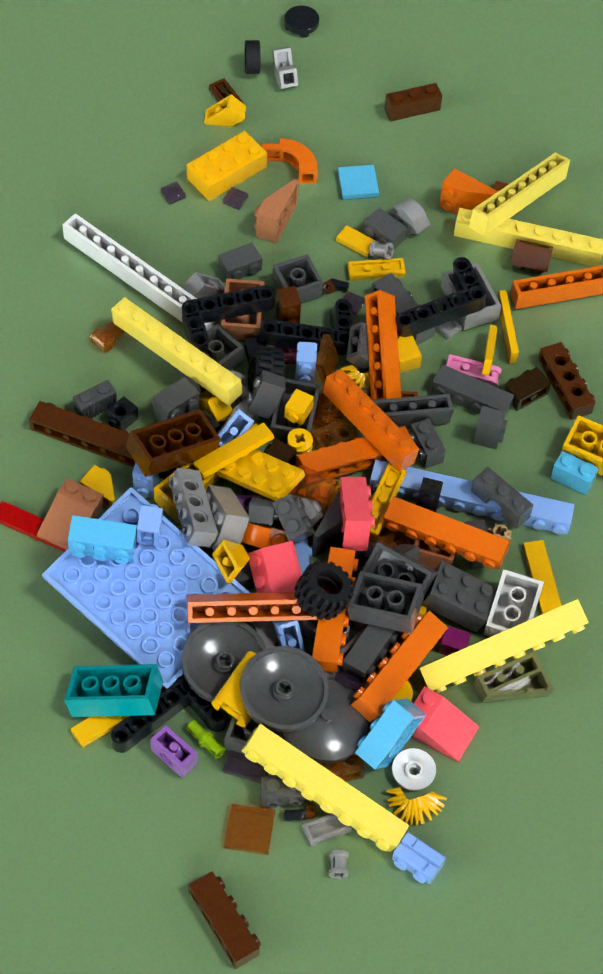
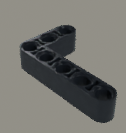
[396,257,486,337]
[182,285,275,355]
[256,299,353,355]
[111,677,227,753]

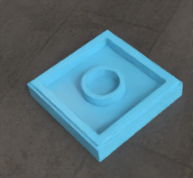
[337,165,379,200]

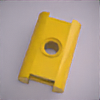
[211,651,256,727]

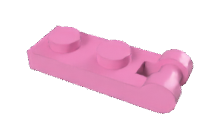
[446,354,502,387]

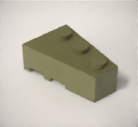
[473,652,554,703]

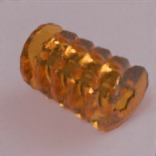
[314,388,342,431]

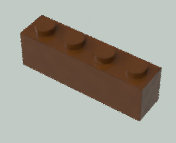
[188,871,261,969]

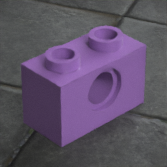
[150,725,198,778]

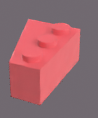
[339,477,374,551]

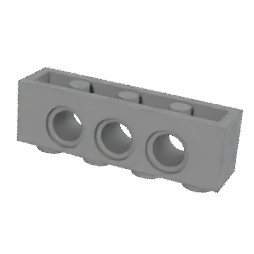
[169,468,218,547]

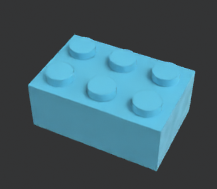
[68,515,137,564]
[355,698,427,770]

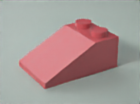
[411,686,479,762]

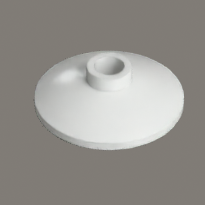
[392,748,436,790]

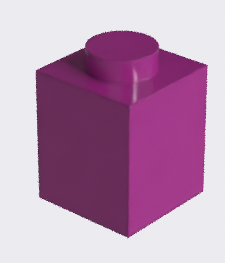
[437,626,471,656]

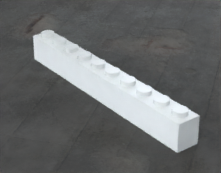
[62,213,219,331]

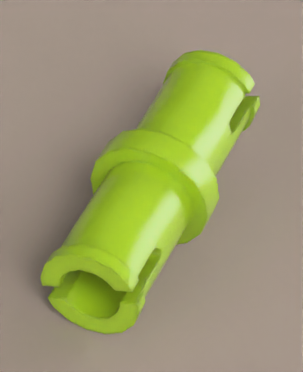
[186,720,226,759]

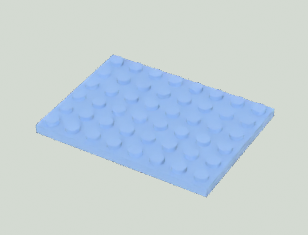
[42,487,250,689]

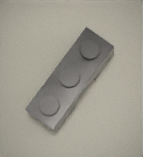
[471,466,533,529]

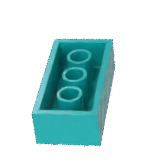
[64,664,163,717]

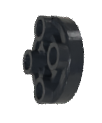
[284,5,319,38]

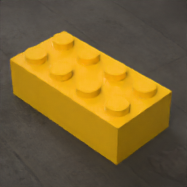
[187,131,267,201]
[561,415,603,476]

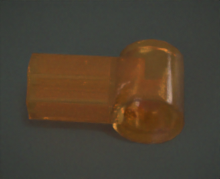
[89,320,125,353]

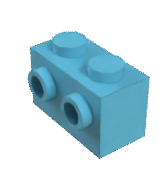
[550,451,599,496]

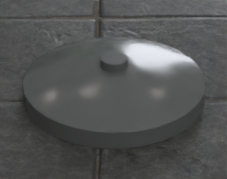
[181,622,267,702]
[240,646,329,732]
[282,679,368,764]

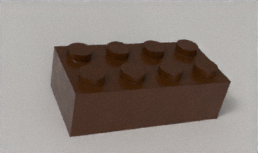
[125,409,221,477]

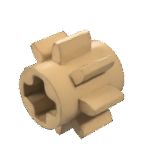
[488,523,512,544]

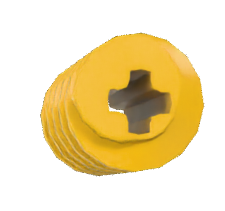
[287,428,313,460]

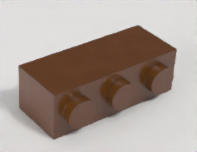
[384,83,442,122]

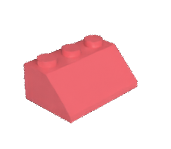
[248,541,302,593]

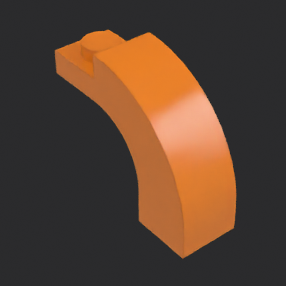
[261,138,318,184]
[241,522,289,548]

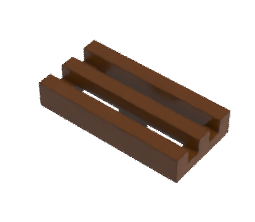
[209,78,243,103]

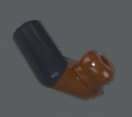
[323,278,350,294]
[284,803,317,821]

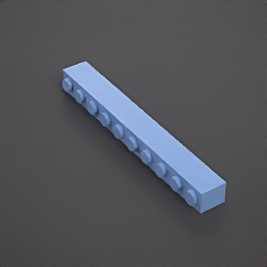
[370,460,575,535]

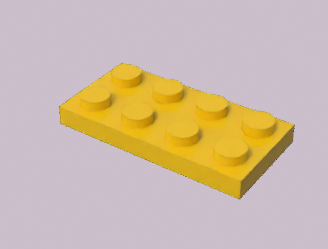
[217,449,305,501]

